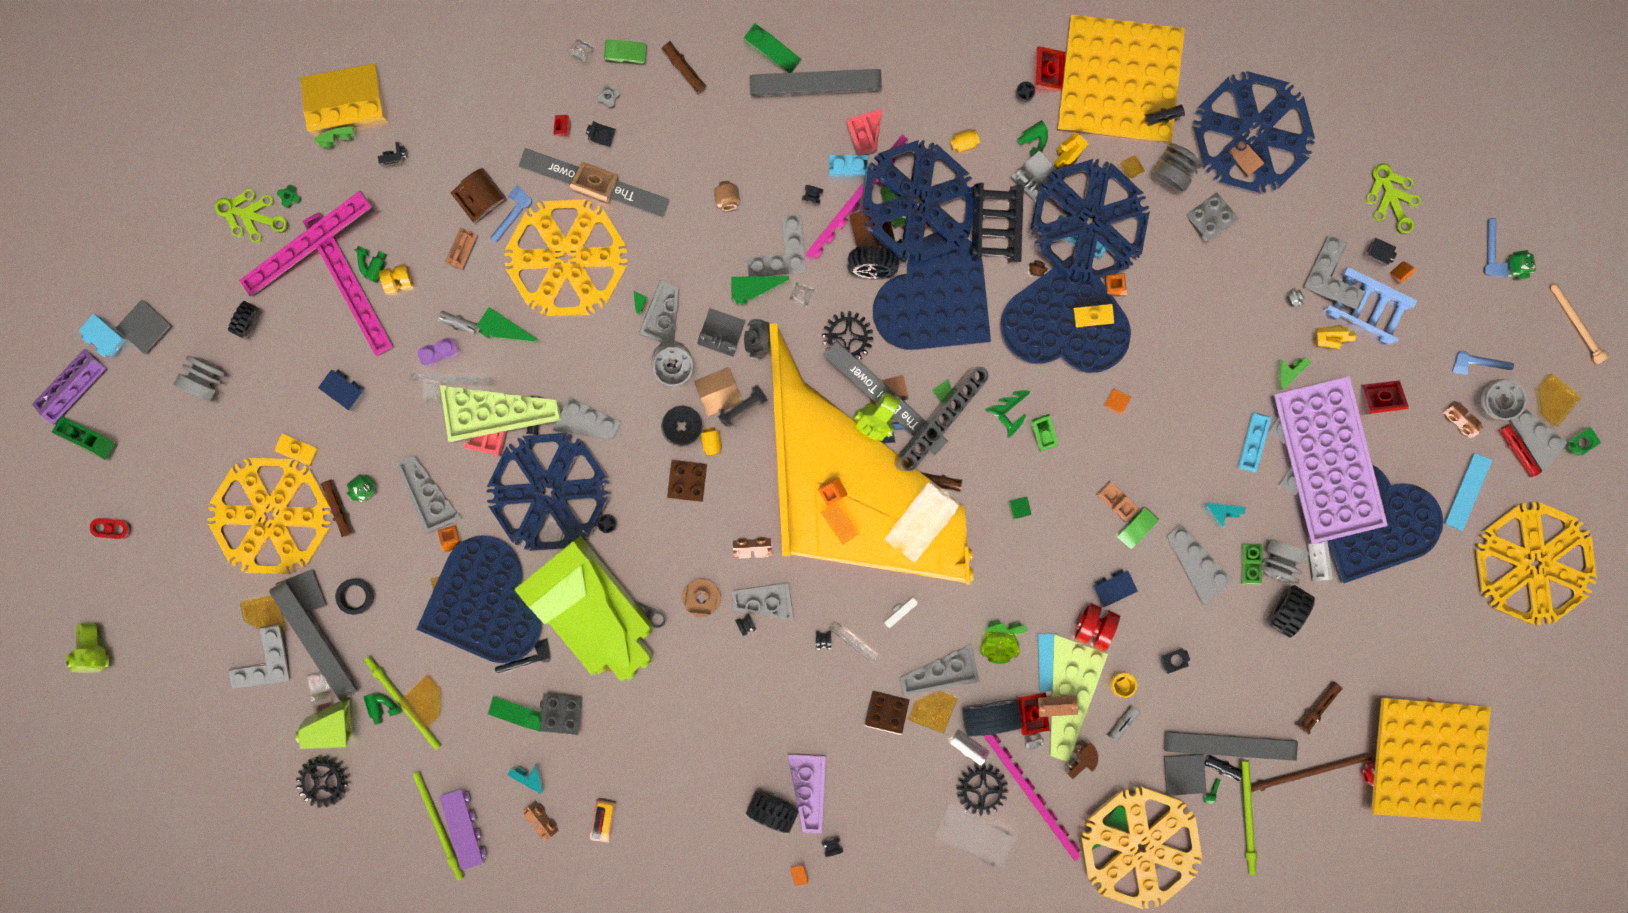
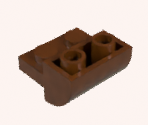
[450,168,506,223]
[849,209,895,248]
[1064,739,1098,780]

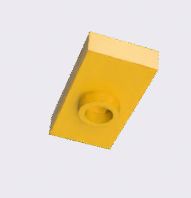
[1074,304,1114,328]
[274,433,318,466]

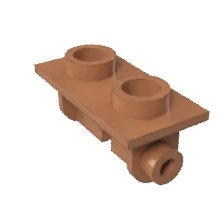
[445,227,478,270]
[1443,400,1483,439]
[733,537,772,559]
[1038,695,1078,717]
[522,800,559,841]

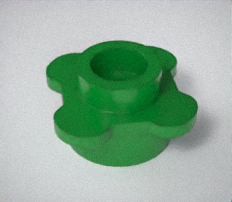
[277,185,300,207]

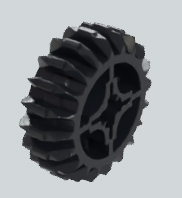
[847,245,899,279]
[822,311,874,360]
[296,756,349,808]
[956,763,1009,816]

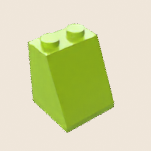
[296,698,352,749]

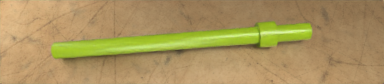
[363,656,441,750]
[1242,760,1258,875]
[412,772,464,880]

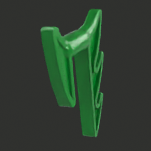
[986,390,1030,438]

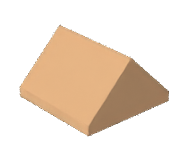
[570,161,618,203]
[694,367,743,417]

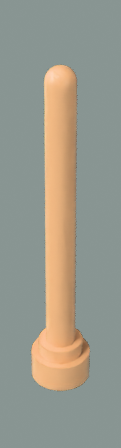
[1551,283,1610,365]

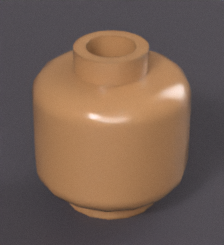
[714,181,740,211]

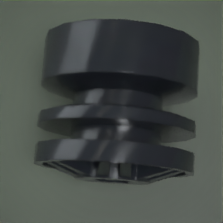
[661,405,702,447]

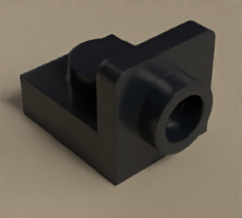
[586,121,616,148]
[378,142,406,166]

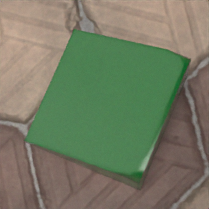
[633,291,648,315]
[1009,496,1032,520]

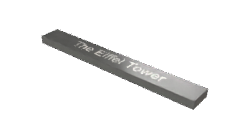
[519,148,669,217]
[823,340,948,455]

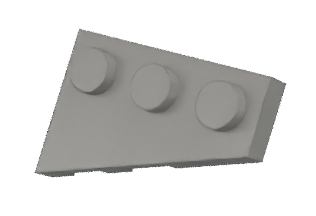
[552,397,621,439]
[731,583,794,621]

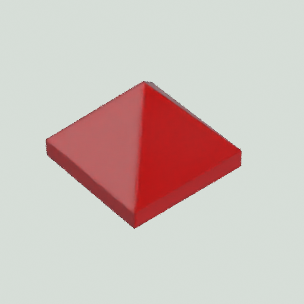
[553,115,571,135]

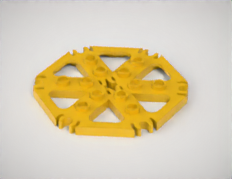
[504,200,628,316]
[207,458,332,574]
[1475,502,1597,625]
[1081,786,1202,909]

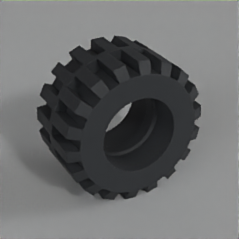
[1269,585,1315,638]
[746,791,799,833]

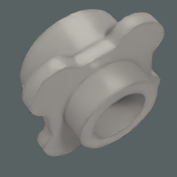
[597,85,619,107]
[1288,288,1305,307]
[1025,734,1044,750]

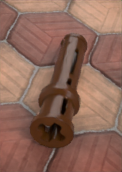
[1296,681,1343,735]

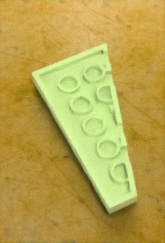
[440,385,561,442]
[1050,634,1108,762]

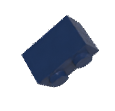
[318,369,365,411]
[1092,569,1138,608]

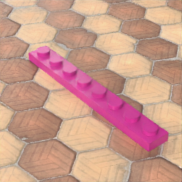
[806,134,908,260]
[239,191,372,296]
[303,212,393,356]
[984,734,1081,861]

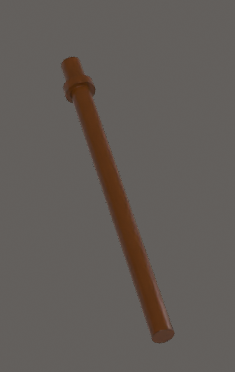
[1251,752,1372,792]

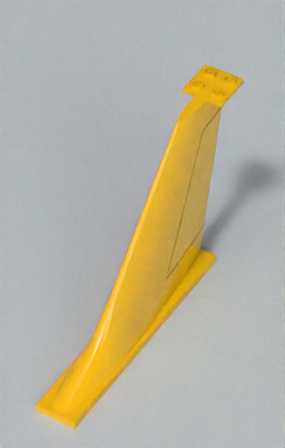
[770,324,974,585]

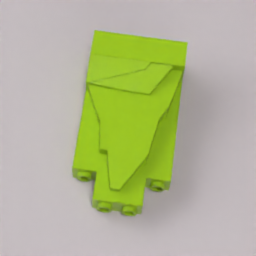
[514,536,654,682]

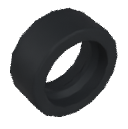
[335,578,374,615]

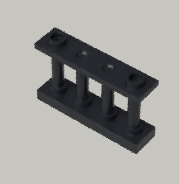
[969,182,1024,263]
[718,384,769,428]

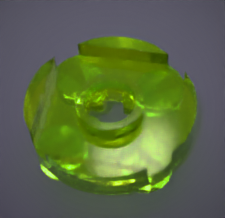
[981,632,1020,664]

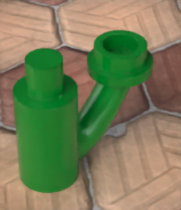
[1017,120,1048,156]
[354,246,386,283]
[363,693,401,725]

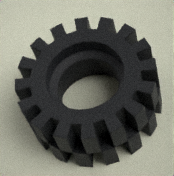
[228,301,258,338]

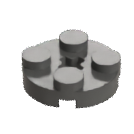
[744,319,771,358]

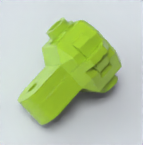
[854,392,900,441]
[66,623,109,672]

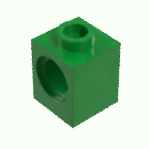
[1567,427,1602,456]

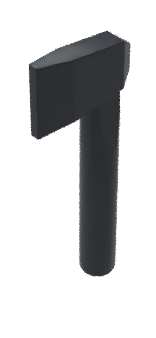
[495,638,551,674]

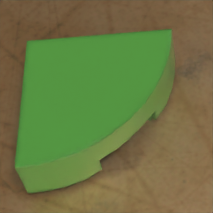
[932,379,951,402]

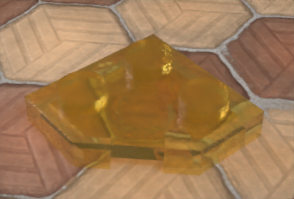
[1538,373,1582,427]
[240,595,286,632]
[398,675,440,730]
[908,691,958,734]

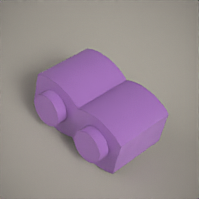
[417,338,460,366]

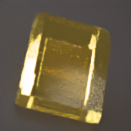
[1119,155,1145,179]

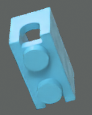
[829,155,868,177]
[79,314,127,357]

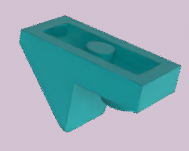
[1205,503,1246,528]
[507,764,544,794]

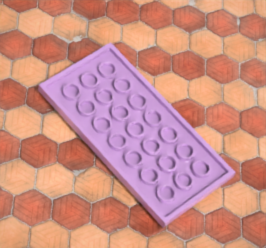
[1274,376,1388,544]

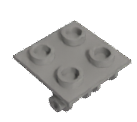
[1011,150,1065,202]
[1186,192,1240,241]

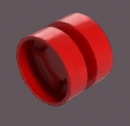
[1074,602,1121,652]

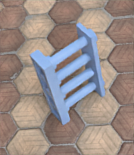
[1325,267,1417,344]

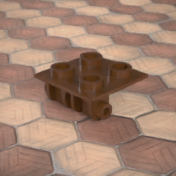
[667,460,707,502]
[865,691,910,735]

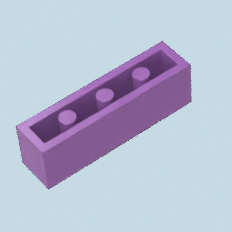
[439,788,487,870]

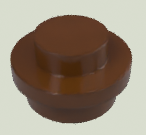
[1029,260,1048,275]

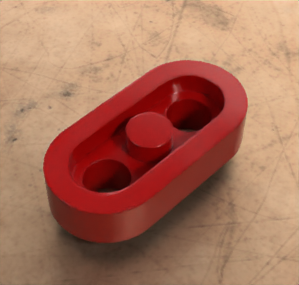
[89,518,130,539]

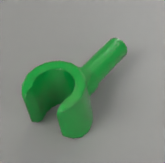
[1204,778,1221,804]

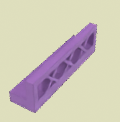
[32,348,106,424]

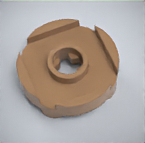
[682,579,721,617]

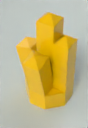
[1054,132,1088,169]
[1317,325,1357,349]

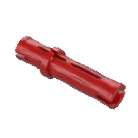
[1500,424,1542,478]

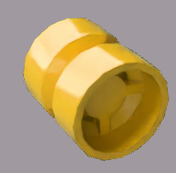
[379,263,413,294]
[1110,671,1137,698]

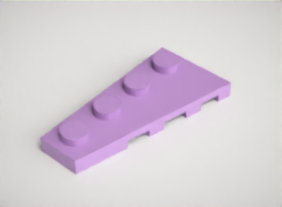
[787,754,826,833]

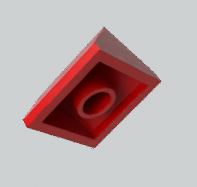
[1034,46,1065,90]
[1362,380,1409,414]
[1016,692,1050,735]

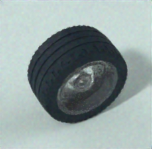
[963,700,1022,736]

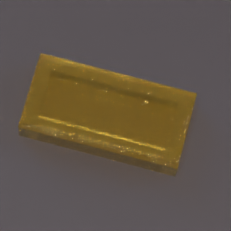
[821,502,859,545]

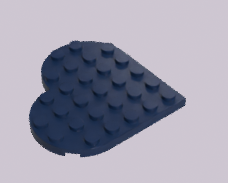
[873,232,991,350]
[1000,254,1131,373]
[1328,465,1443,584]
[416,536,541,663]

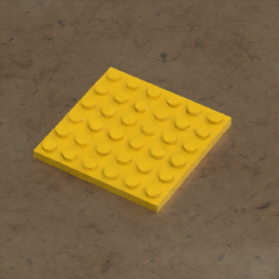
[1057,14,1185,143]
[1371,698,1491,822]

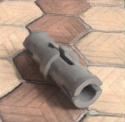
[437,310,478,335]
[1108,705,1141,743]

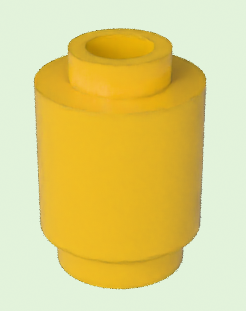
[950,129,980,152]
[700,427,722,456]

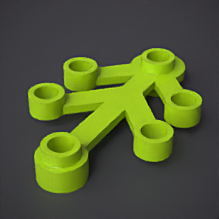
[1366,163,1421,234]
[215,189,287,243]

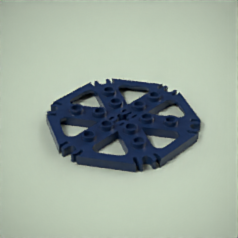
[1192,71,1315,194]
[860,140,974,262]
[1031,159,1150,282]
[486,433,609,551]

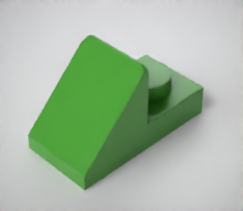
[1278,357,1312,390]
[1030,414,1058,452]

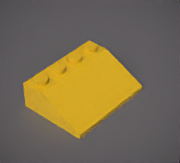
[300,63,386,134]

